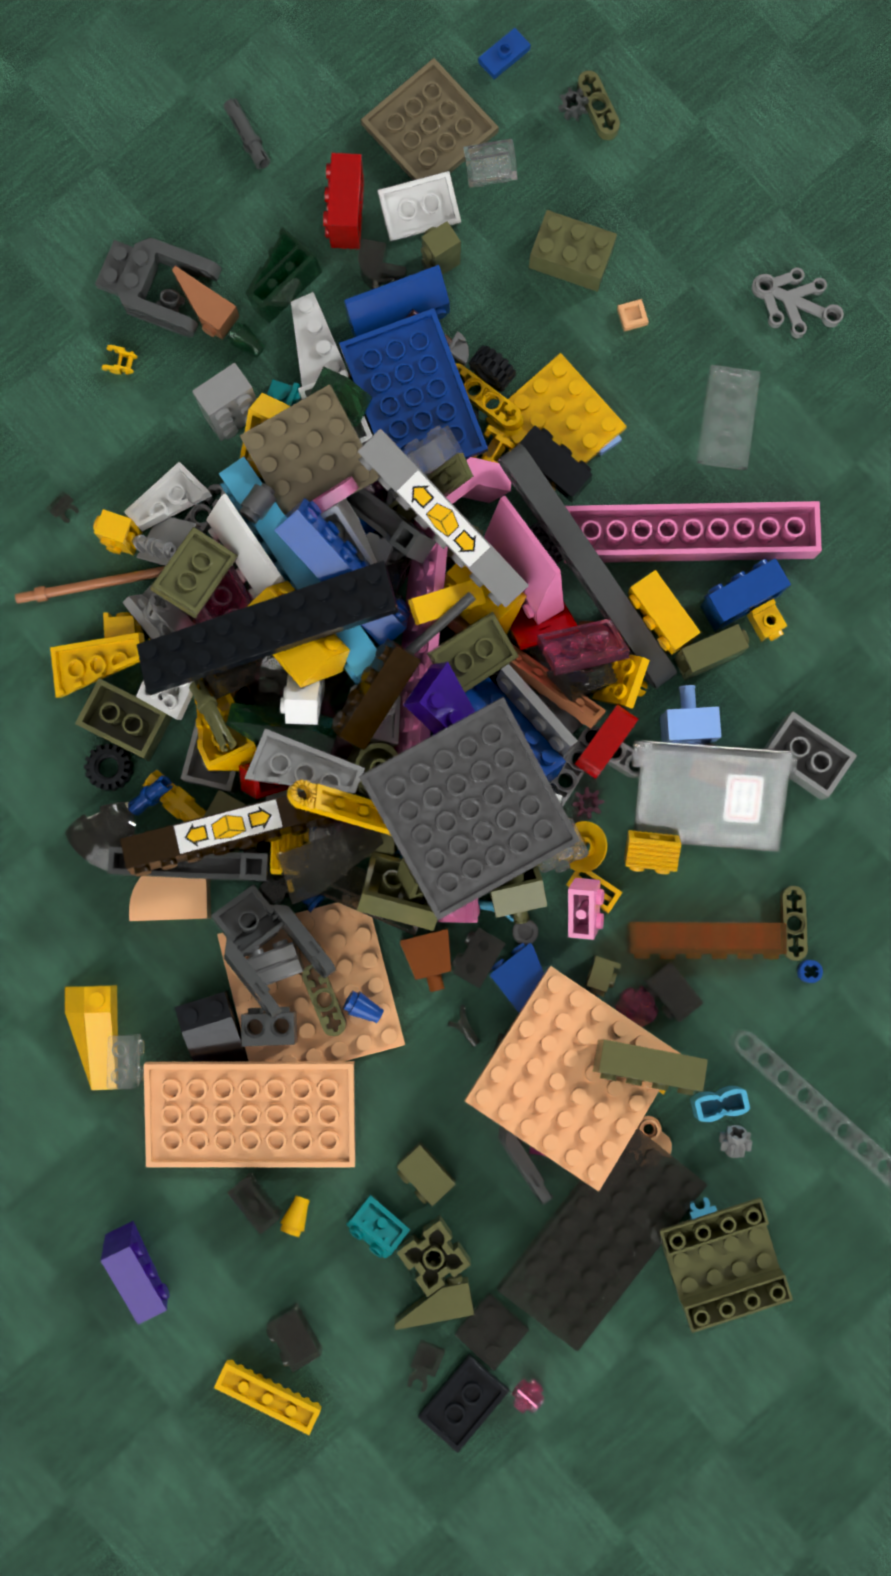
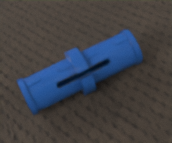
[128,776,173,815]

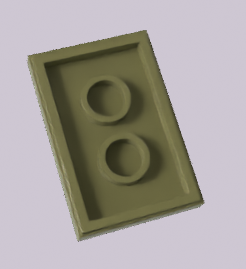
[150,527,238,619]
[427,612,519,692]

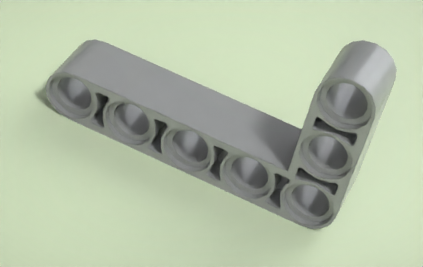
[550,726,648,807]

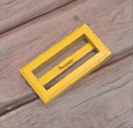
[566,871,623,914]

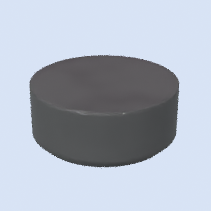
[512,920,538,945]

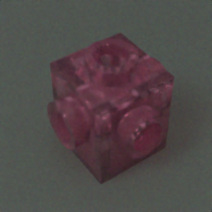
[615,985,659,1027]

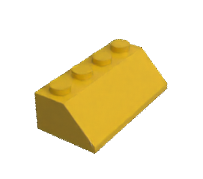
[247,581,350,688]

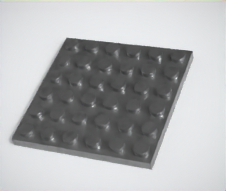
[359,697,580,920]

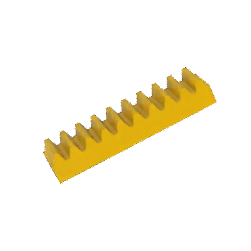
[214,1360,322,1435]

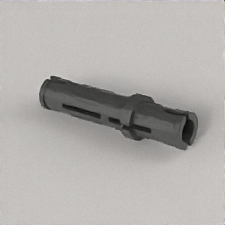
[223,98,271,170]

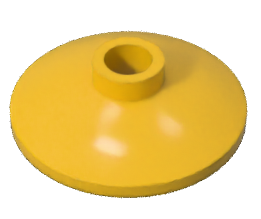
[561,821,607,872]

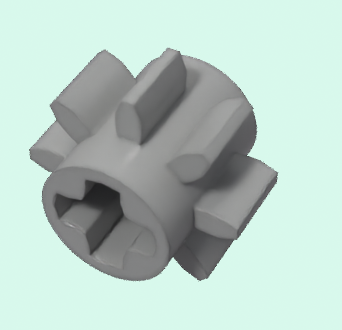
[719,1125,753,1158]

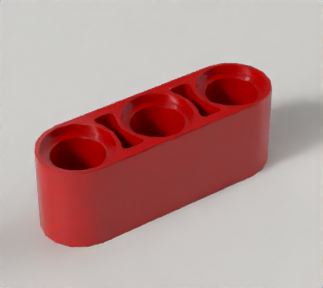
[575,704,639,779]

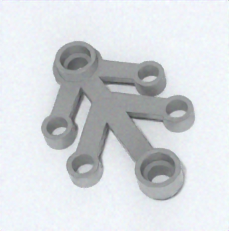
[752,268,844,338]

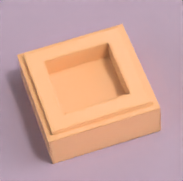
[617,299,649,332]

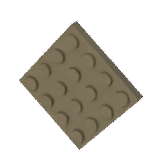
[361,58,499,181]
[240,384,380,515]

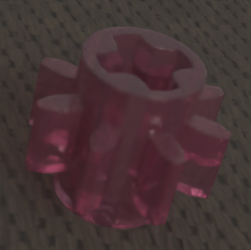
[571,787,604,820]
[512,1378,545,1414]

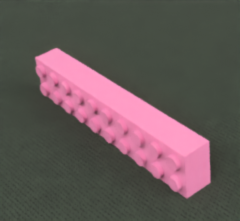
[564,501,822,563]

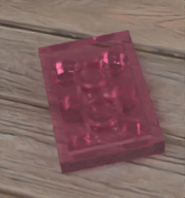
[537,619,630,676]

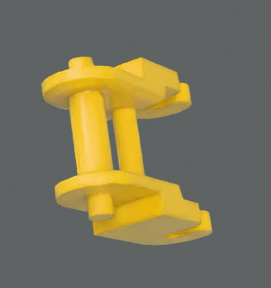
[101,345,138,375]

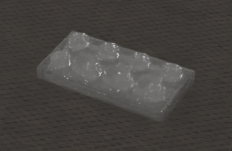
[697,364,761,470]

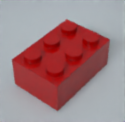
[323,153,364,249]

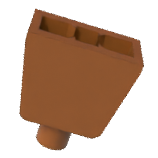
[400,929,451,992]

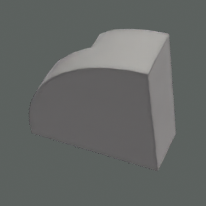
[449,332,469,367]

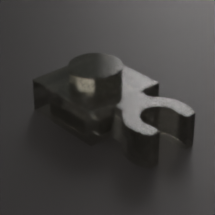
[408,1339,445,1393]

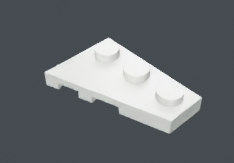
[124,462,212,531]

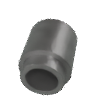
[239,483,276,524]

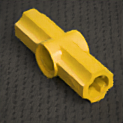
[142,769,207,822]

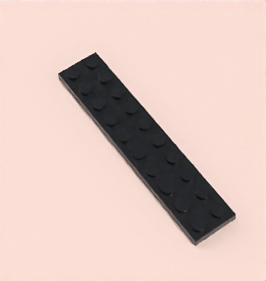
[136,560,399,695]

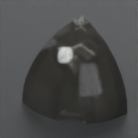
[65,802,135,871]

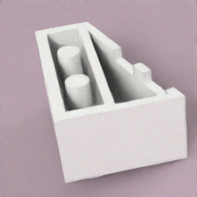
[280,674,325,725]

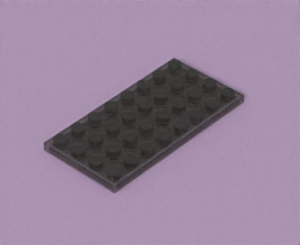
[496,1128,708,1352]

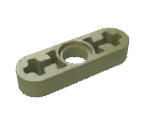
[577,70,620,140]
[780,886,808,961]
[302,965,346,1036]

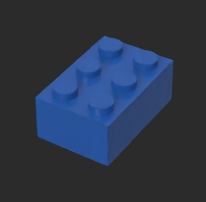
[700,558,791,632]

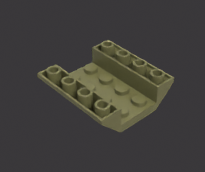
[659,1197,793,1333]

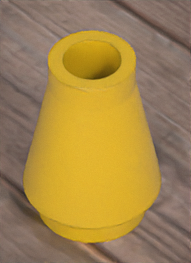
[280,1195,310,1237]

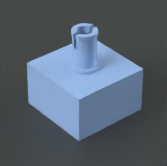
[660,685,721,747]

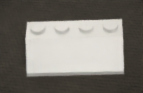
[206,493,285,599]

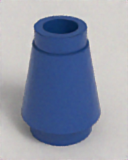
[343,990,384,1023]

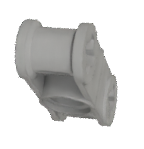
[142,593,195,636]

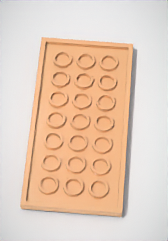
[144,1061,356,1167]

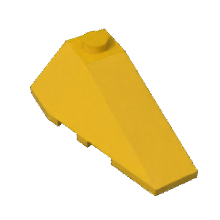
[195,672,257,771]
[65,985,118,1090]

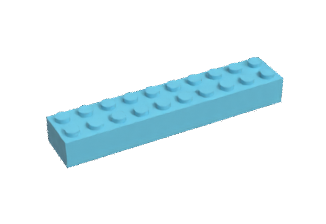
[219,457,377,685]

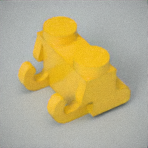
[473,425,516,463]

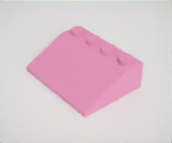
[484,496,564,625]

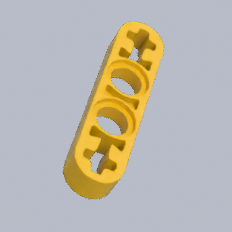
[455,363,523,431]

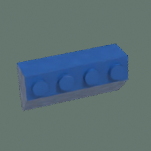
[344,265,450,337]

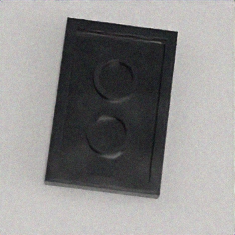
[418,1353,509,1453]

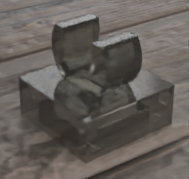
[46,491,79,523]

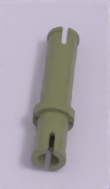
[189,680,236,752]

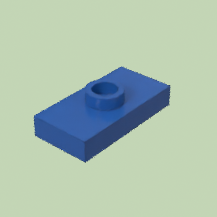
[478,28,531,80]

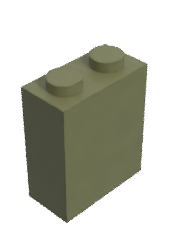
[674,624,750,681]

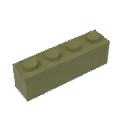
[593,1039,708,1096]

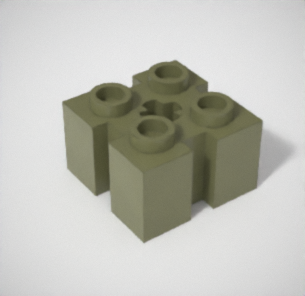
[396,1215,471,1297]

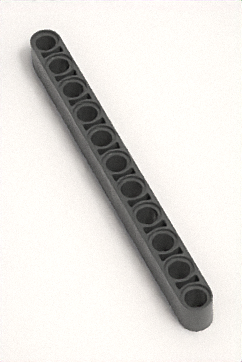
[498,444,677,689]

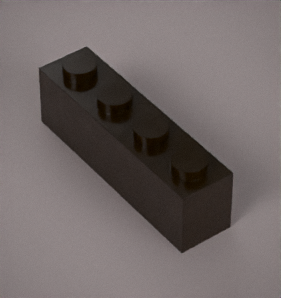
[331,638,421,750]

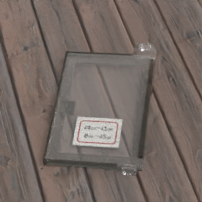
[632,740,797,852]

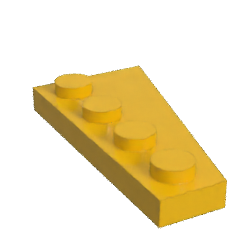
[50,633,145,698]

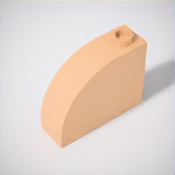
[129,876,211,921]

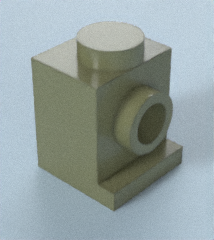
[584,956,621,997]

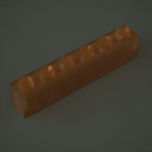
[627,922,787,959]

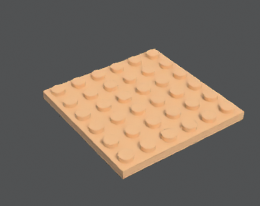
[217,896,405,1062]
[464,966,680,1191]

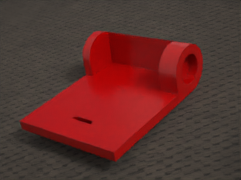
[510,601,579,650]

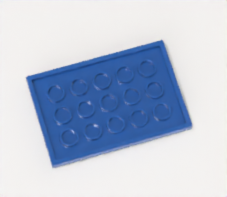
[339,308,488,475]

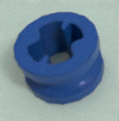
[797,960,823,983]

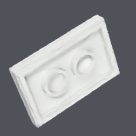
[377,171,461,242]

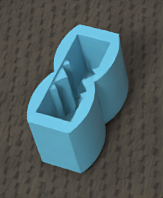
[690,1086,750,1122]

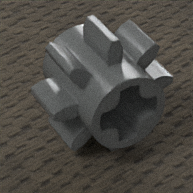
[558,87,589,122]

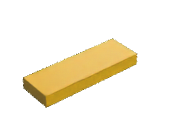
[408,580,486,625]

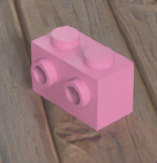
[568,878,604,940]

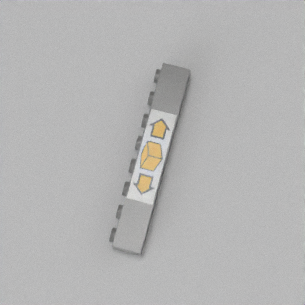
[357,429,529,607]

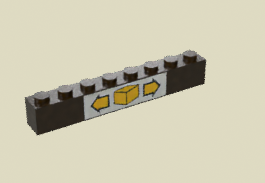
[120,791,338,876]

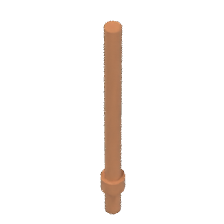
[15,566,165,604]

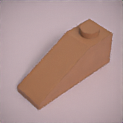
[172,266,239,340]

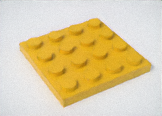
[486,353,627,491]

